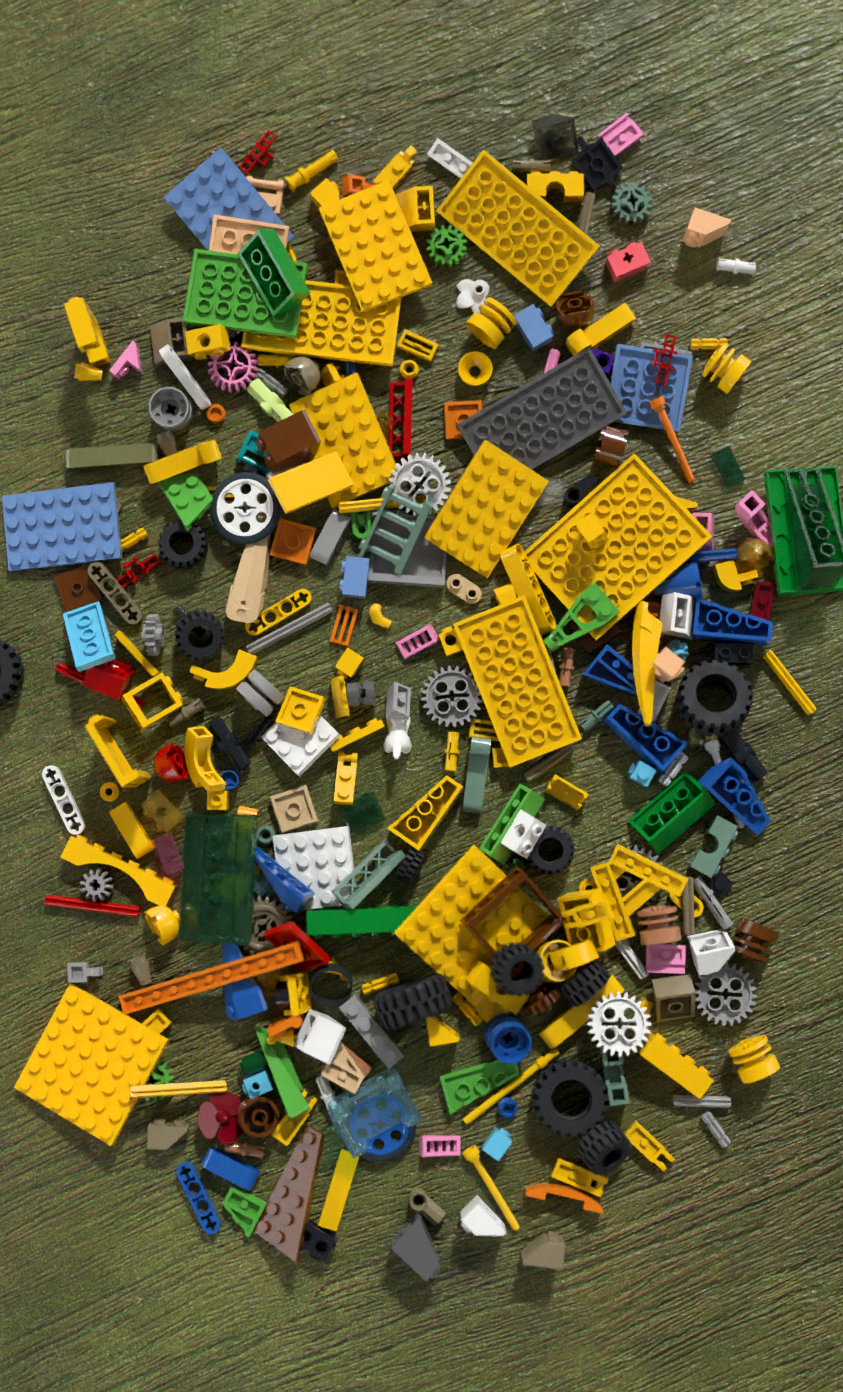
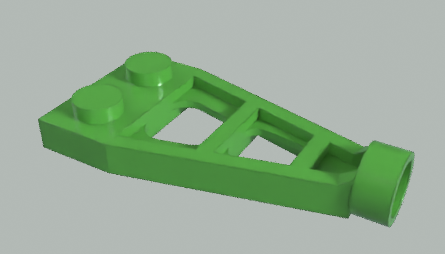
[543,583,620,652]

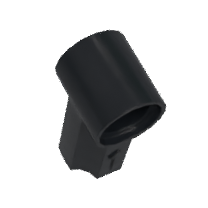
[563,473,599,508]

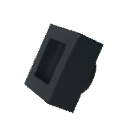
[706,870,733,897]

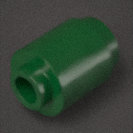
[239,1051,269,1076]

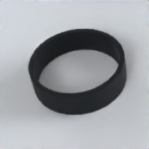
[309,963,353,1007]

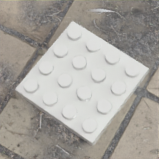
[273,826,357,912]

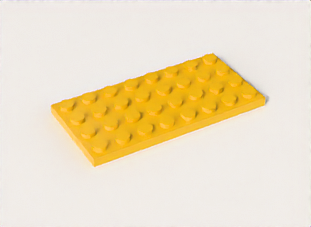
[436,149,600,307]
[241,280,402,367]
[453,595,582,767]

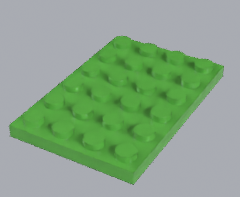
[183,249,308,338]

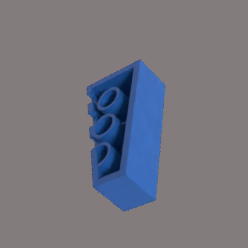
[603,704,689,773]

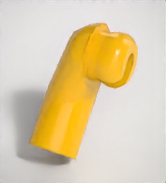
[369,603,392,629]

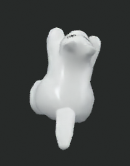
[383,717,412,760]

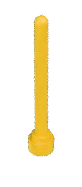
[463,1145,519,1231]

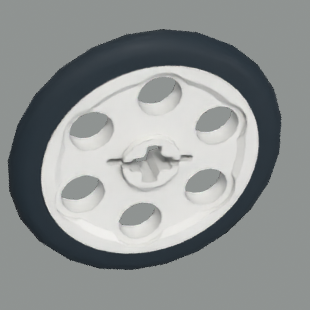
[210,472,282,544]

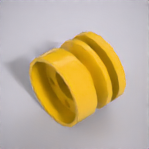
[466,297,517,349]
[701,342,752,394]
[534,940,577,983]
[728,1035,780,1083]

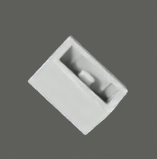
[660,592,696,640]
[294,1009,346,1064]

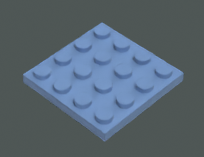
[610,344,693,432]

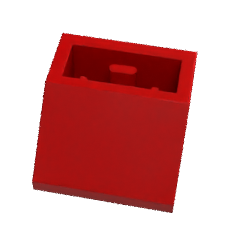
[82,659,136,700]

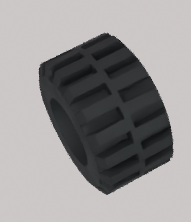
[158,519,208,570]
[175,609,225,661]
[527,826,575,875]
[490,942,545,997]
[558,959,610,1007]
[577,1121,631,1175]

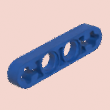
[176,1161,221,1234]

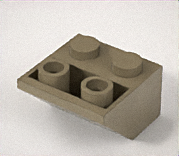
[150,317,192,365]

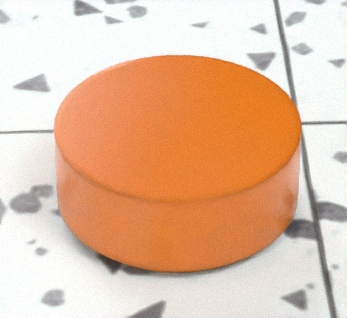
[206,404,226,424]

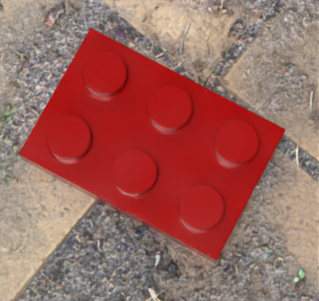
[263,922,330,972]

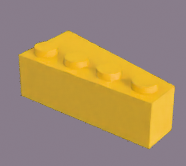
[635,1032,714,1099]

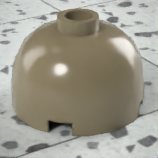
[284,356,321,395]

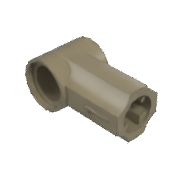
[409,1188,446,1226]

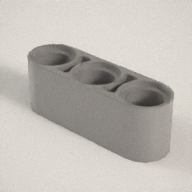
[310,508,352,565]

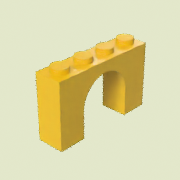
[64,297,111,367]

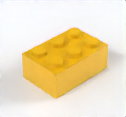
[557,888,616,952]

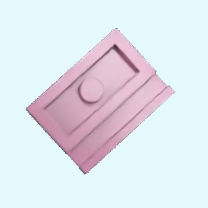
[597,113,644,157]
[645,944,686,974]

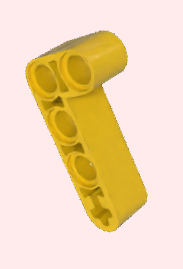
[565,303,637,356]
[143,439,222,484]

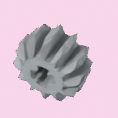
[80,868,114,901]

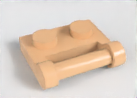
[246,176,285,216]

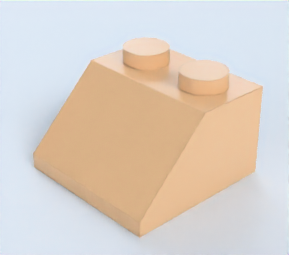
[682,208,731,247]

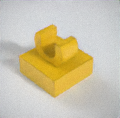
[320,363,345,387]

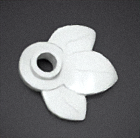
[456,279,490,314]

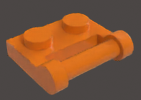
[267,1013,304,1037]

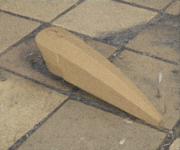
[226,513,271,623]

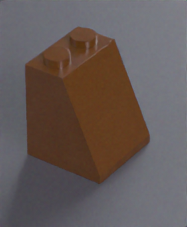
[256,409,321,473]

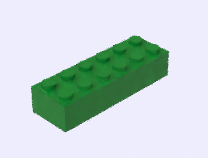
[306,905,418,939]

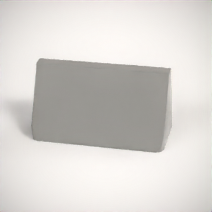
[386,682,411,720]

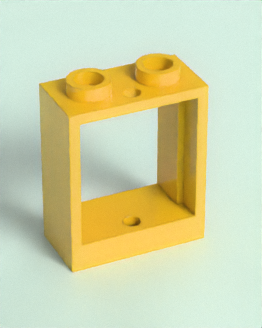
[121,672,183,731]

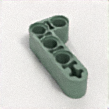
[462,736,491,814]

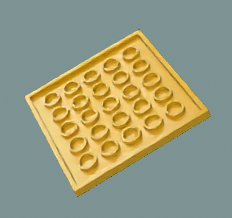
[394,845,549,1007]
[14,983,169,1146]

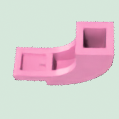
[735,490,772,550]

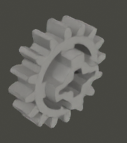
[141,614,165,656]

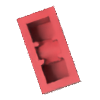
[605,242,651,283]

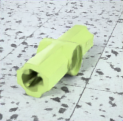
[246,378,293,422]

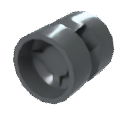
[347,681,376,708]

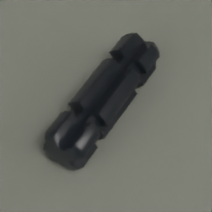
[244,715,272,750]

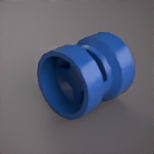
[220,770,240,790]

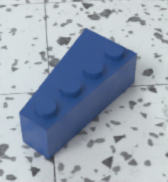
[693,598,773,646]

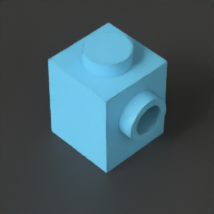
[628,760,656,787]
[242,1069,274,1098]
[482,1127,512,1161]

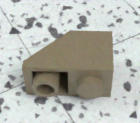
[147,1119,190,1150]

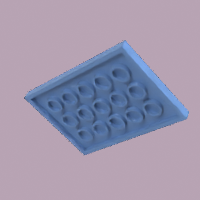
[164,148,295,250]
[2,482,122,572]

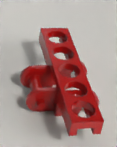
[239,130,277,175]
[650,334,678,386]
[117,553,161,589]

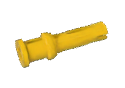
[284,150,339,192]

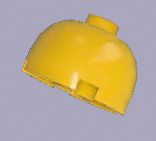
[144,906,181,946]

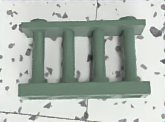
[359,483,434,575]

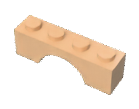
[651,647,685,683]

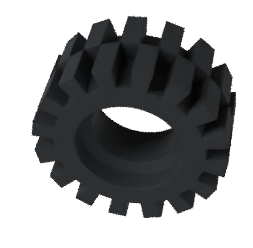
[394,847,425,884]

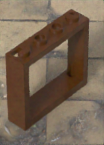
[460,866,565,973]

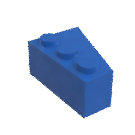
[581,645,637,697]

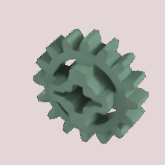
[611,182,653,225]

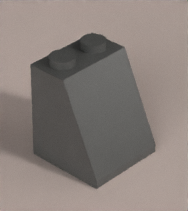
[391,1211,440,1281]

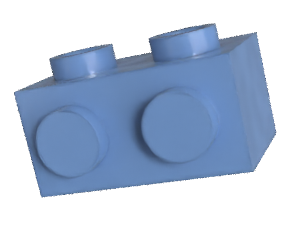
[514,304,554,353]
[339,556,370,599]

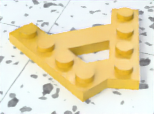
[590,844,688,942]

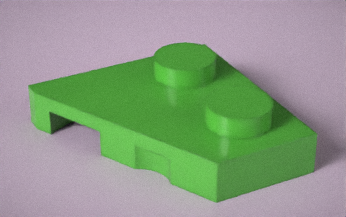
[223,1184,267,1238]

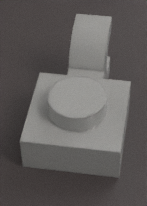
[67,962,104,983]

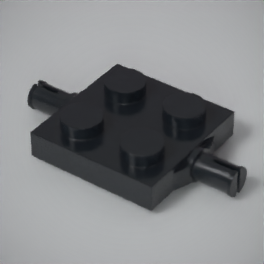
[571,135,623,193]

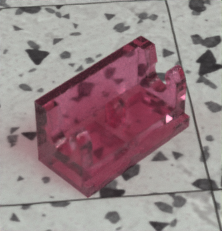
[152,833,185,876]

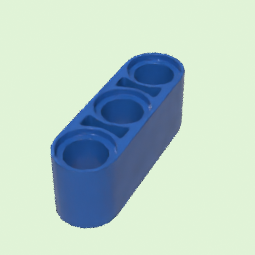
[201,1146,260,1190]

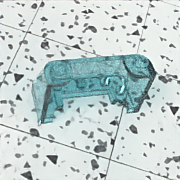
[327,1068,423,1158]

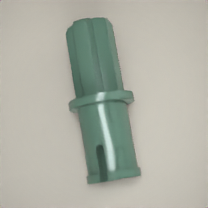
[579,700,614,732]

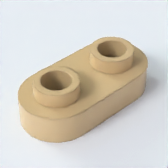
[447,574,482,604]

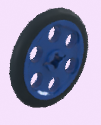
[343,1086,417,1162]

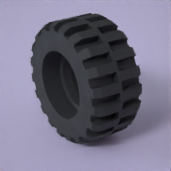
[0,640,24,707]
[676,660,753,737]
[373,973,452,1029]
[532,1058,609,1138]

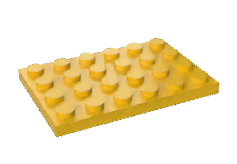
[319,180,432,313]
[289,372,398,509]
[423,440,549,578]

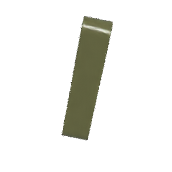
[65,443,158,471]

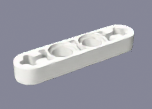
[159,344,211,410]
[42,765,86,835]

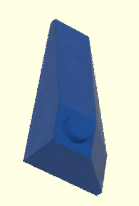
[698,758,771,835]
[248,846,315,913]
[222,937,268,1021]

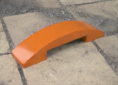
[525,1183,603,1214]

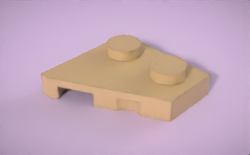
[321,1042,365,1094]

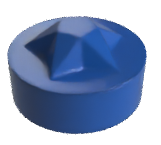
[497,1097,518,1118]

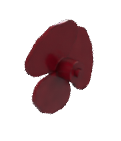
[197,1091,244,1144]

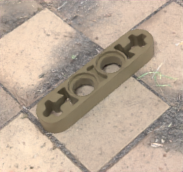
[88,562,143,624]

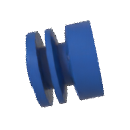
[484,1013,532,1064]

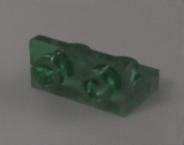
[339,792,386,834]

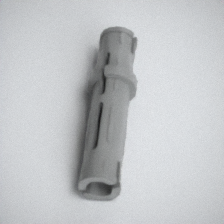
[693,875,733,930]

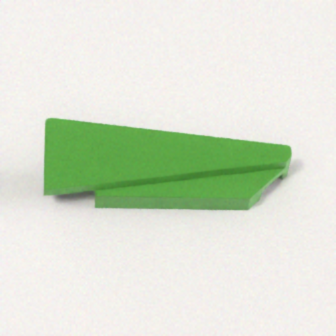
[255,1025,310,1118]

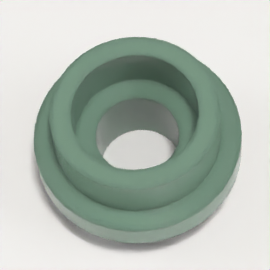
[256,825,275,845]

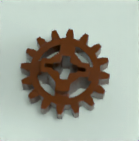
[521,985,561,1017]

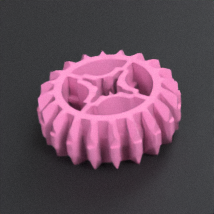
[208,341,259,393]

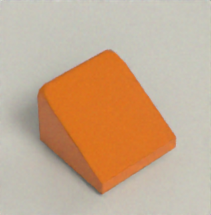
[342,174,365,197]

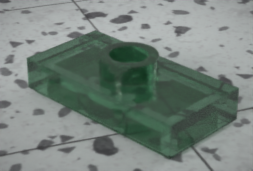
[711,446,746,489]

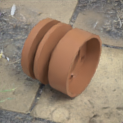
[636,904,681,945]

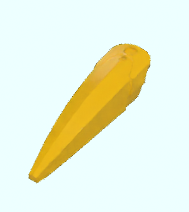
[632,601,662,727]

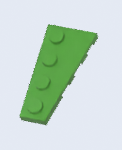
[440,1059,520,1114]

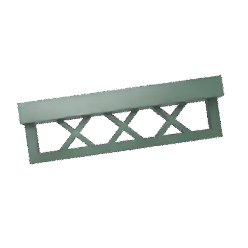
[331,839,406,909]

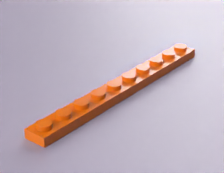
[119,942,304,1014]

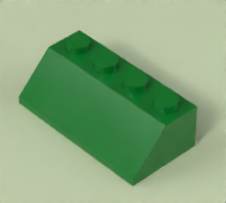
[237,229,311,317]
[628,771,716,854]

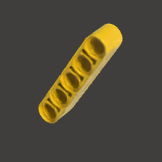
[500,544,557,636]
[539,974,625,1049]

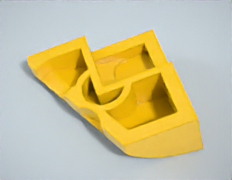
[330,676,350,718]

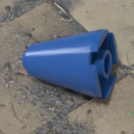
[651,560,703,598]

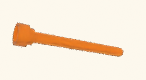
[649,396,695,483]

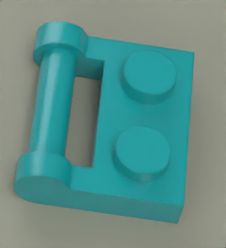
[236,430,270,476]

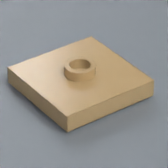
[270,785,318,833]

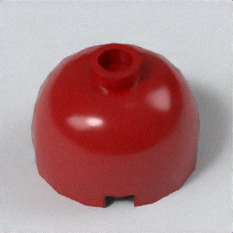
[153,742,189,782]

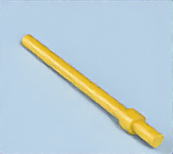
[463,1048,560,1125]

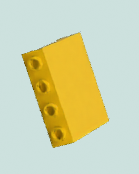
[85,715,151,788]

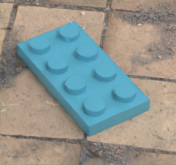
[63,601,116,672]

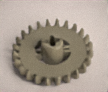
[231,895,295,955]

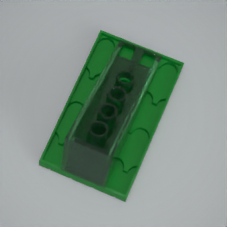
[764,466,843,596]

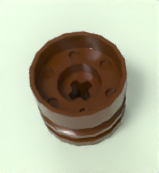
[733,917,780,963]

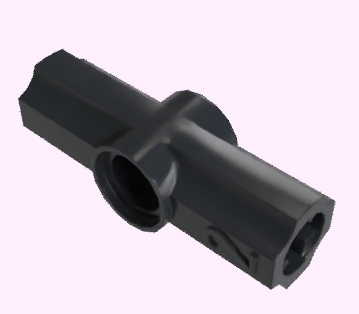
[205,715,252,772]
[720,730,768,782]

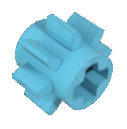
[667,640,689,661]

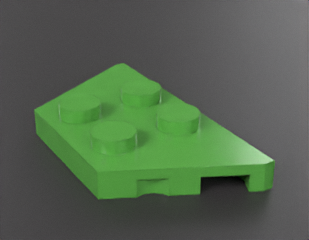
[158,473,213,531]

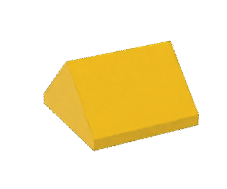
[426,1015,460,1046]

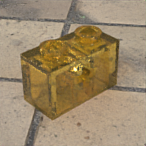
[141,789,186,833]

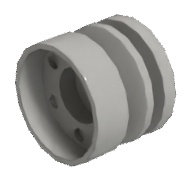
[149,387,193,431]

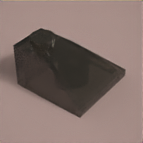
[532,115,579,162]

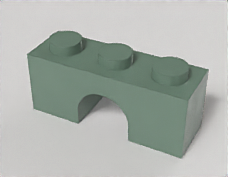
[688,815,738,878]
[600,1045,630,1106]

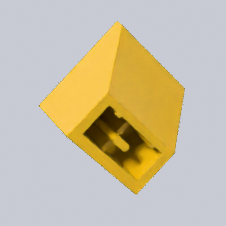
[396,186,435,232]

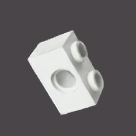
[501,809,546,859]

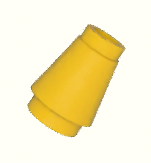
[74,362,103,381]

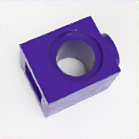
[592,348,615,377]

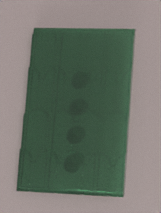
[179,812,257,945]

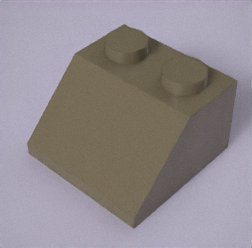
[652,974,695,1022]
[521,1231,565,1269]

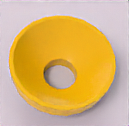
[458,351,493,386]

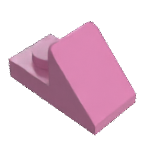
[109,341,142,380]

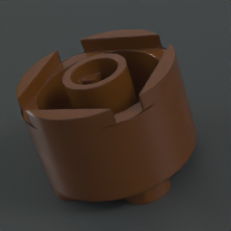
[594,426,629,468]
[237,1096,279,1138]

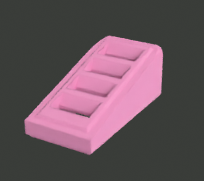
[396,624,440,659]
[419,1135,460,1157]

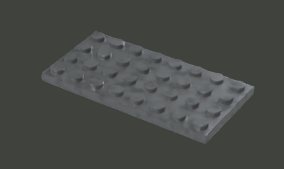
[457,347,627,470]

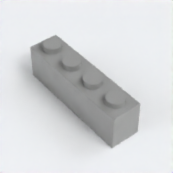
[339,993,404,1069]

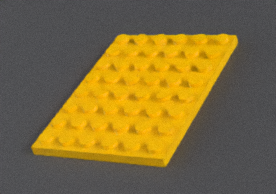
[525,453,712,641]

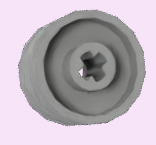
[236,669,285,717]

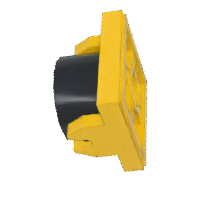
[275,971,312,1016]

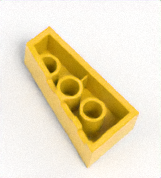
[387,776,465,851]

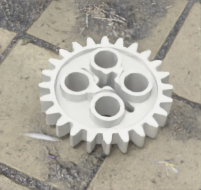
[388,453,451,516]
[587,992,651,1057]

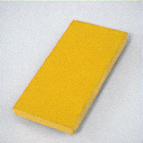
[268,451,354,514]

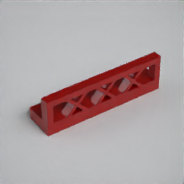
[389,379,413,458]

